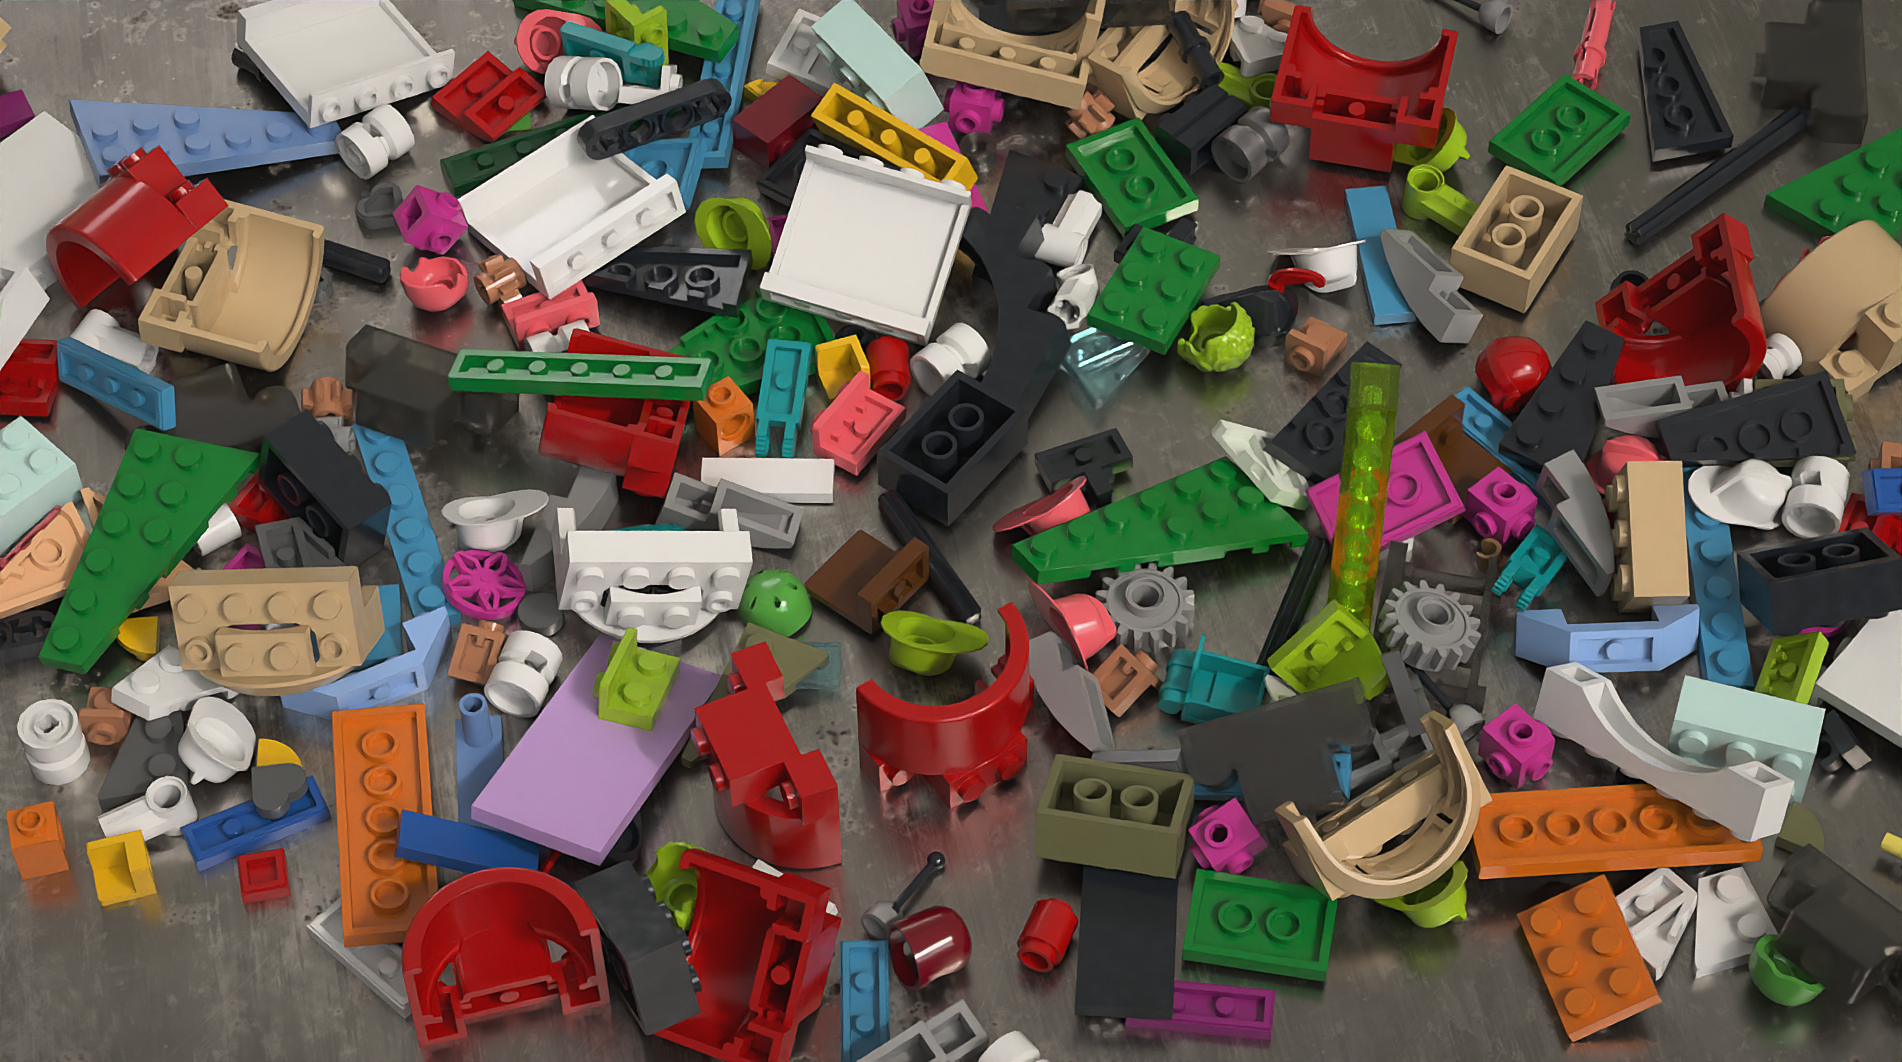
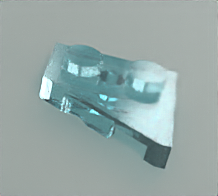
[1061,327,1151,411]

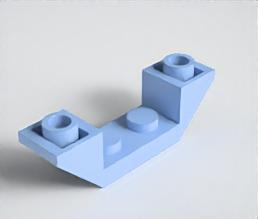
[1514,604,1700,673]
[279,606,453,720]

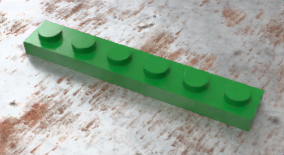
[448,349,715,401]

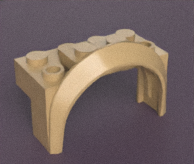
[919,0,1106,110]
[1085,0,1239,120]
[168,566,385,696]
[1274,710,1492,901]

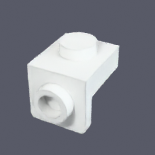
[618,64,683,106]

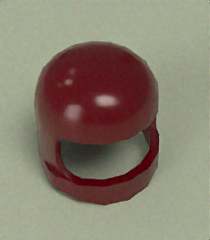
[889,906,972,992]

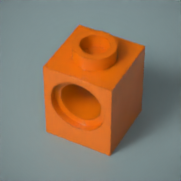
[693,376,756,456]
[6,801,70,880]

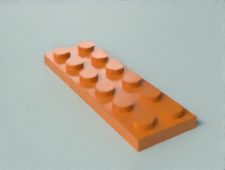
[332,703,438,948]
[1469,784,1763,879]

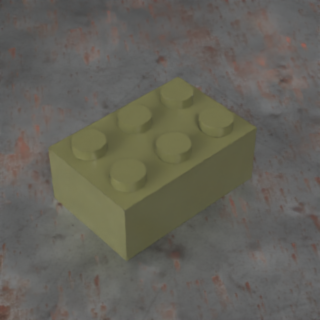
[1035,754,1195,879]

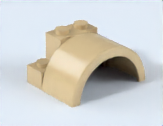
[138,199,325,372]
[1760,220,1902,401]

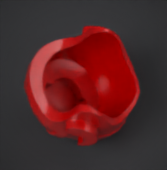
[1475,336,1552,415]

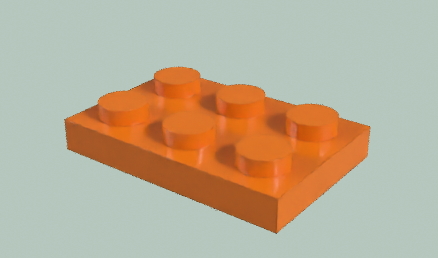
[1517,874,1662,1042]

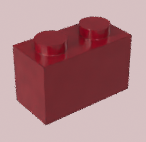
[732,75,824,170]

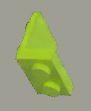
[1267,599,1390,736]

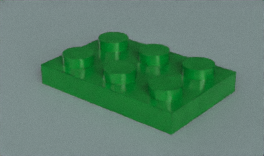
[1488,74,1631,187]
[1066,117,1199,238]
[1087,227,1220,355]
[1182,869,1338,982]

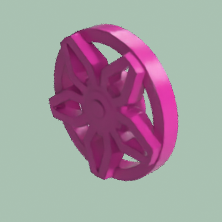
[441,550,526,620]

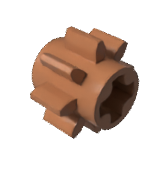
[1064,88,1115,139]
[474,254,527,308]
[301,377,353,423]

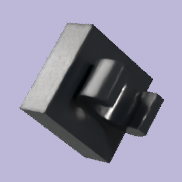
[1816,710,1871,772]

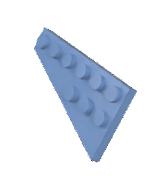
[69,100,341,189]

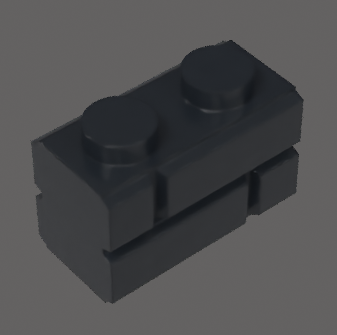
[1154,83,1248,176]

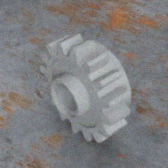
[1096,561,1195,653]
[1378,580,1481,672]

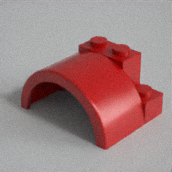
[1270,5,1458,172]
[46,145,229,310]
[1595,212,1767,395]
[538,328,691,499]
[856,602,1034,809]
[690,641,842,869]
[653,848,842,1062]
[401,867,611,1048]

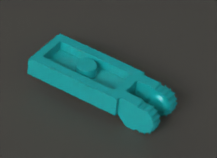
[560,21,665,88]
[755,339,813,458]
[1491,524,1568,612]

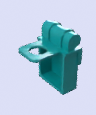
[1158,634,1270,734]

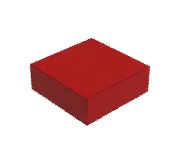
[237,848,291,904]

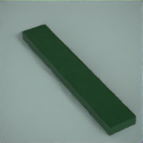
[440,102,682,197]

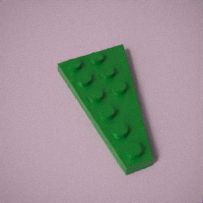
[513,0,740,63]
[1764,127,1902,240]
[667,287,835,413]
[39,429,261,674]
[1011,456,1308,585]

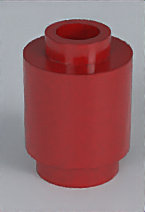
[866,336,911,401]
[1017,898,1078,972]

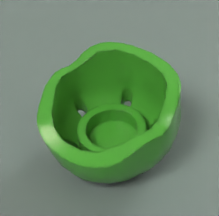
[738,569,812,637]
[1749,934,1831,1006]

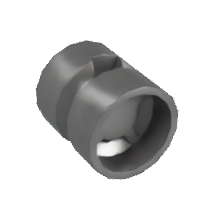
[1211,106,1290,183]

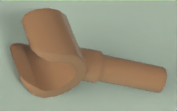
[1475,538,1508,575]

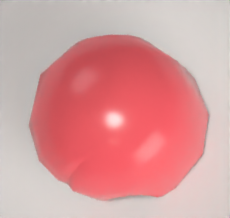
[400,256,469,313]

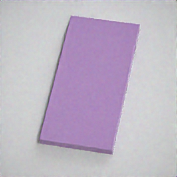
[471,633,721,866]

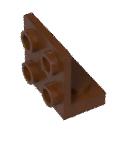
[1391,394,1512,524]
[804,530,929,635]

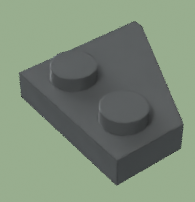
[255,517,354,568]
[1380,648,1431,738]
[98,710,192,810]

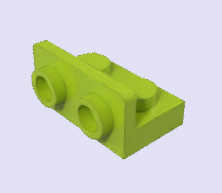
[605,0,669,85]
[593,627,681,731]
[1754,631,1829,705]

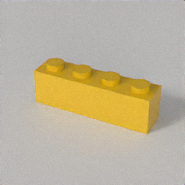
[811,82,978,191]

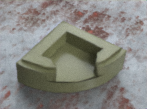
[1775,801,1825,863]

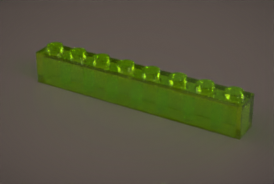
[1326,362,1400,629]

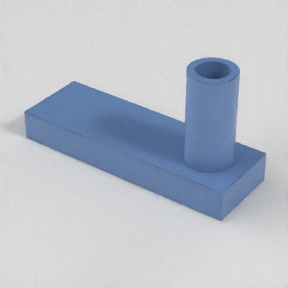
[455,693,508,833]

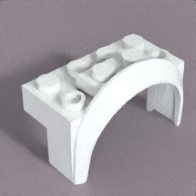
[551,508,753,643]

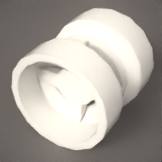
[1751,333,1802,384]

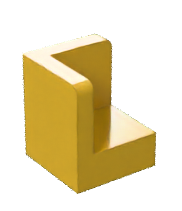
[815,334,871,407]
[85,829,157,906]

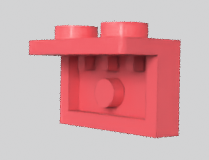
[501,279,600,351]
[810,370,906,476]

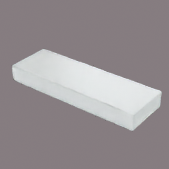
[701,458,835,503]
[306,897,439,1019]

